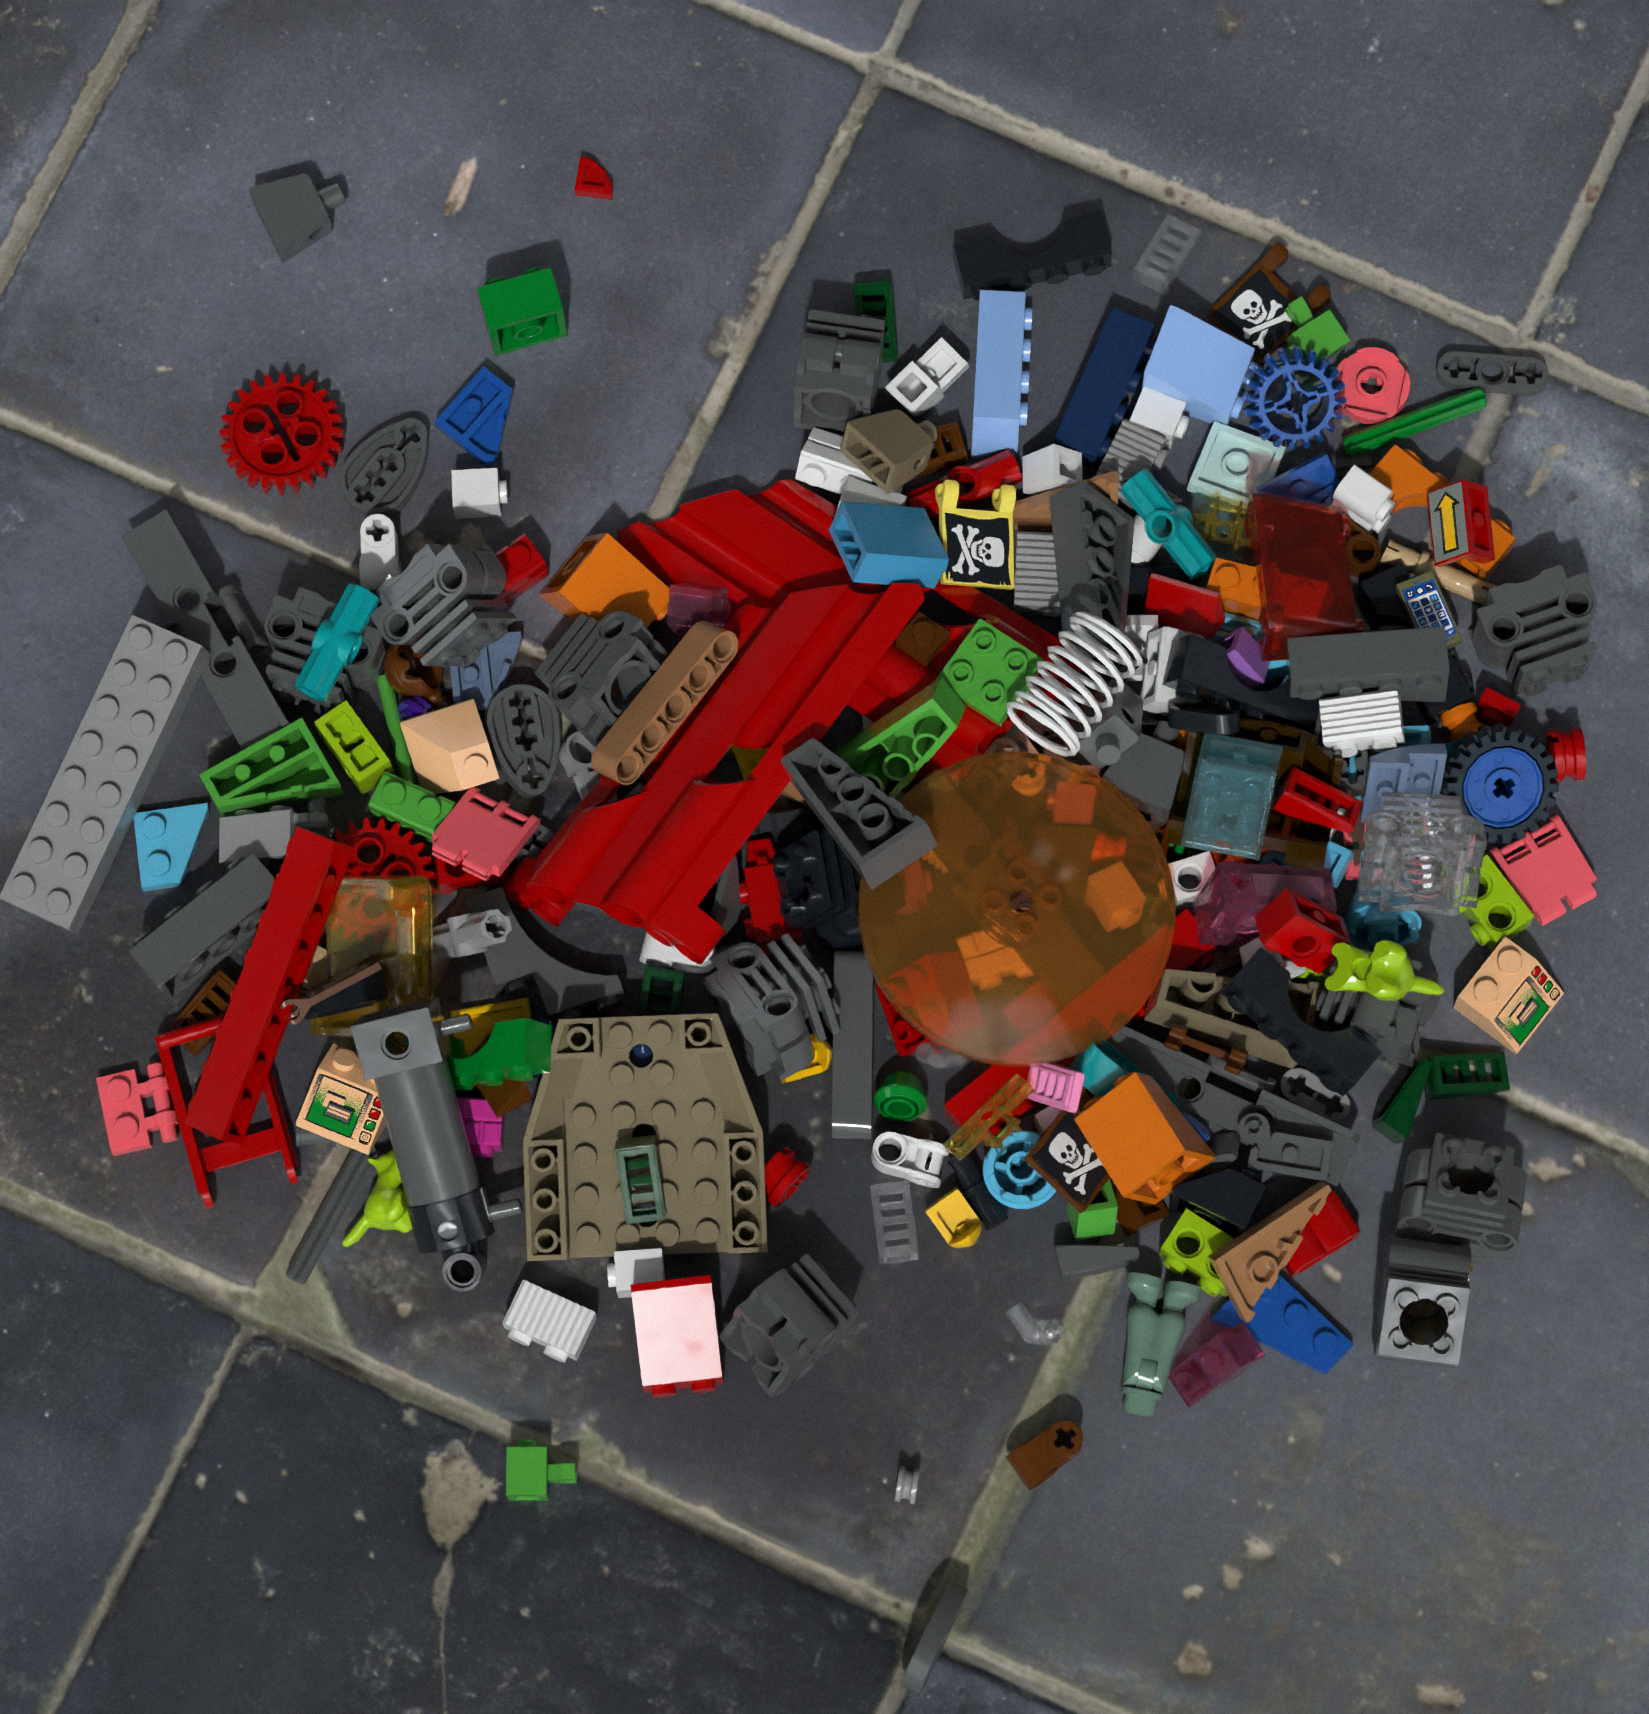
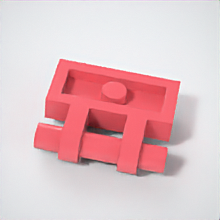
[96,1063,178,1156]

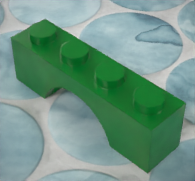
[406,1018,552,1090]

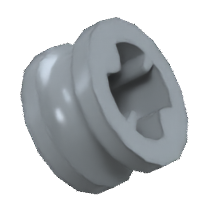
[895,1466,920,1505]

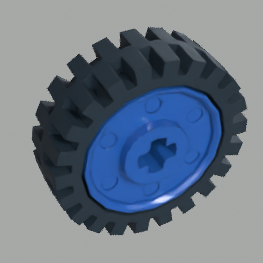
[1440,724,1559,843]

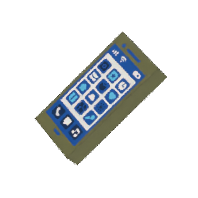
[1395,571,1463,649]

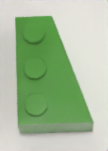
[199,718,344,817]

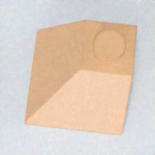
[399,698,500,794]

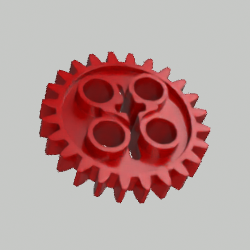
[219,373,345,496]
[327,818,437,945]

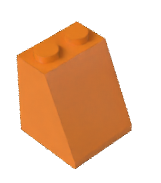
[538,533,675,629]
[1074,1072,1216,1204]

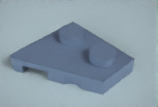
[450,631,523,715]

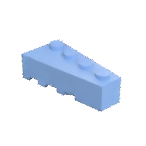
[971,290,1033,462]

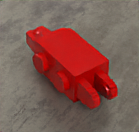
[739,838,803,964]

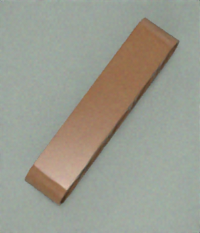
[591,621,738,785]

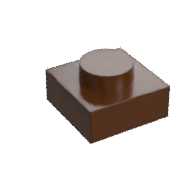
[895,612,951,667]

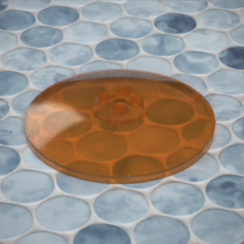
[858,751,1176,1067]

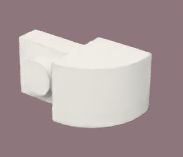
[885,337,970,417]

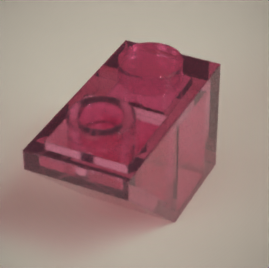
[667,582,730,641]
[1169,1322,1266,1408]

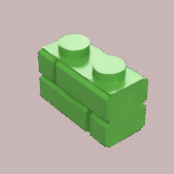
[368,771,456,843]

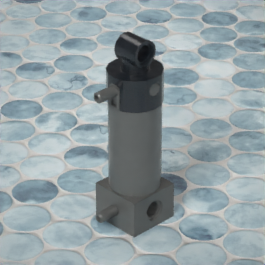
[351,996,523,1292]

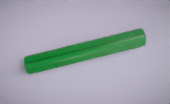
[1342,387,1487,457]

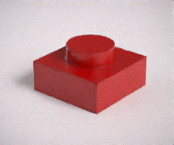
[1477,687,1521,727]

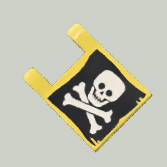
[935,480,1016,590]

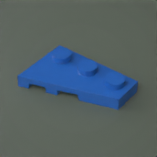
[1210,1273,1354,1375]

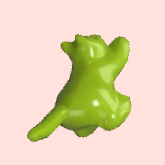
[1324,940,1444,1001]
[342,1149,412,1247]

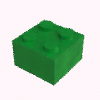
[477,267,568,356]

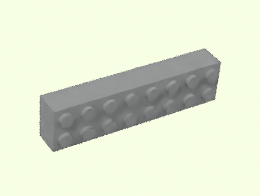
[0,615,210,935]

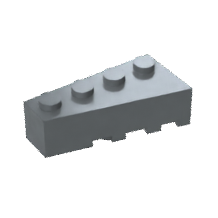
[1049,481,1135,659]
[1286,627,1450,702]
[780,738,938,890]

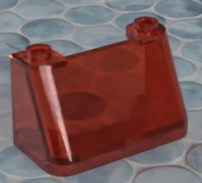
[1244,492,1364,661]

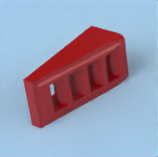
[1272,767,1363,834]

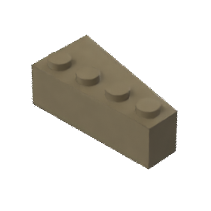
[1144,969,1323,1069]

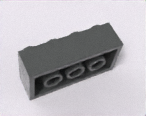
[129,853,274,1005]

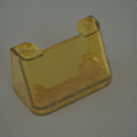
[310,875,433,1038]

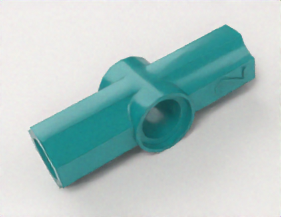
[1120,469,1218,580]
[294,583,380,702]

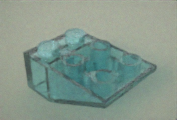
[1181,733,1283,860]

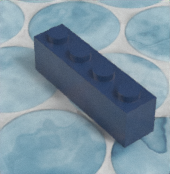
[1053,307,1157,470]

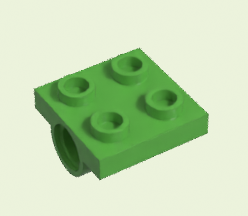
[935,618,1044,727]

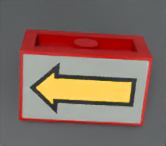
[1427,479,1495,567]

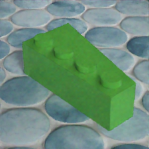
[832,677,966,798]

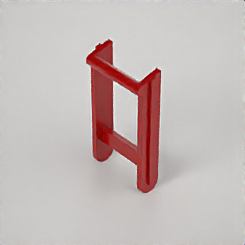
[155,1015,299,1209]

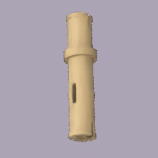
[1380,539,1497,607]

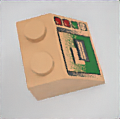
[1453,936,1564,1055]
[296,1043,386,1155]

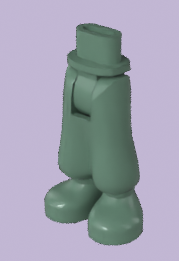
[1121,1272,1202,1418]

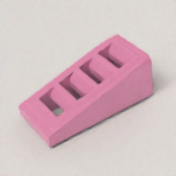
[1024,1059,1085,1113]

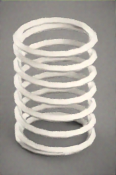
[1006,611,1143,757]

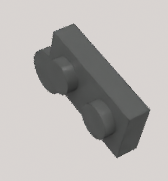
[1238,1113,1333,1182]

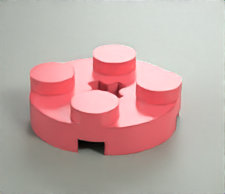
[1335,347,1410,424]

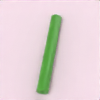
[377,674,417,785]

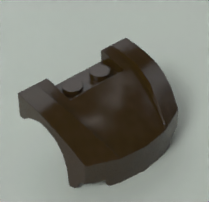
[1167,718,1343,871]

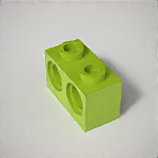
[314,700,394,796]
[1445,855,1534,952]
[1159,1208,1234,1298]

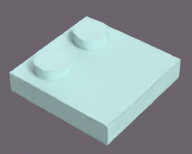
[1187,421,1286,517]

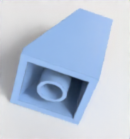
[1142,305,1257,426]

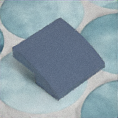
[1360,744,1447,823]

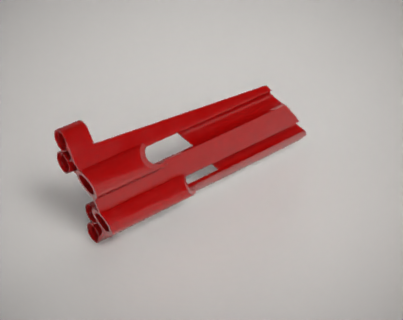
[502,583,925,964]

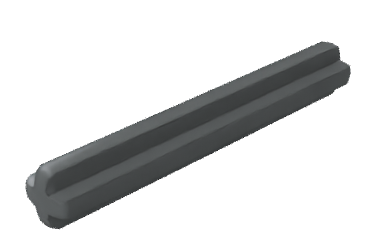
[286,1146,377,1284]

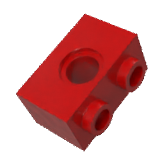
[1254,888,1352,974]

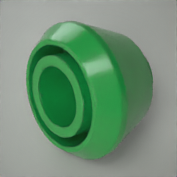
[874,1070,928,1122]

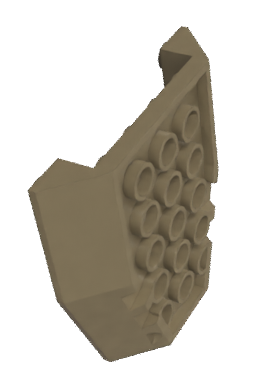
[523,1013,768,1261]

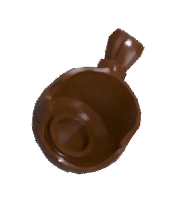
[384,644,453,710]

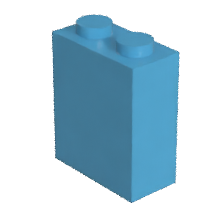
[829,501,949,588]

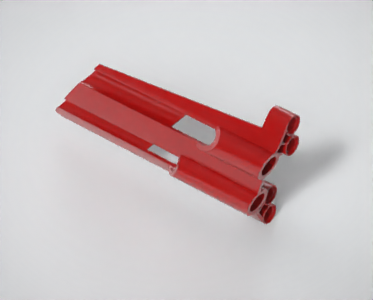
[617,479,1098,791]

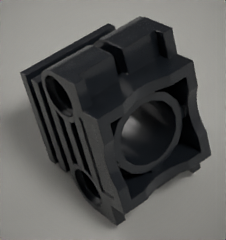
[773,827,906,949]

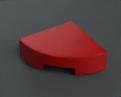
[575,156,613,200]

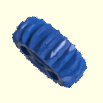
[1242,346,1347,450]

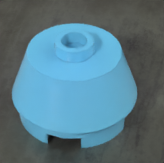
[1344,883,1422,952]
[983,1130,1056,1209]

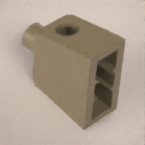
[840,409,937,494]

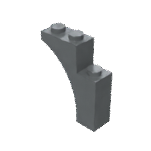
[465,887,625,1023]

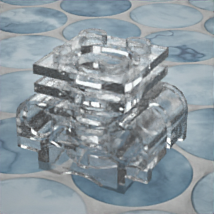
[1356,792,1487,916]

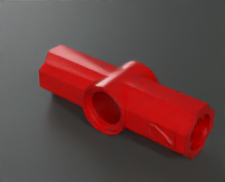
[904,449,1022,521]

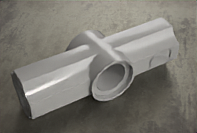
[425,909,512,960]

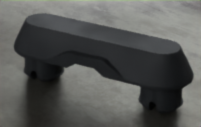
[739,807,822,851]

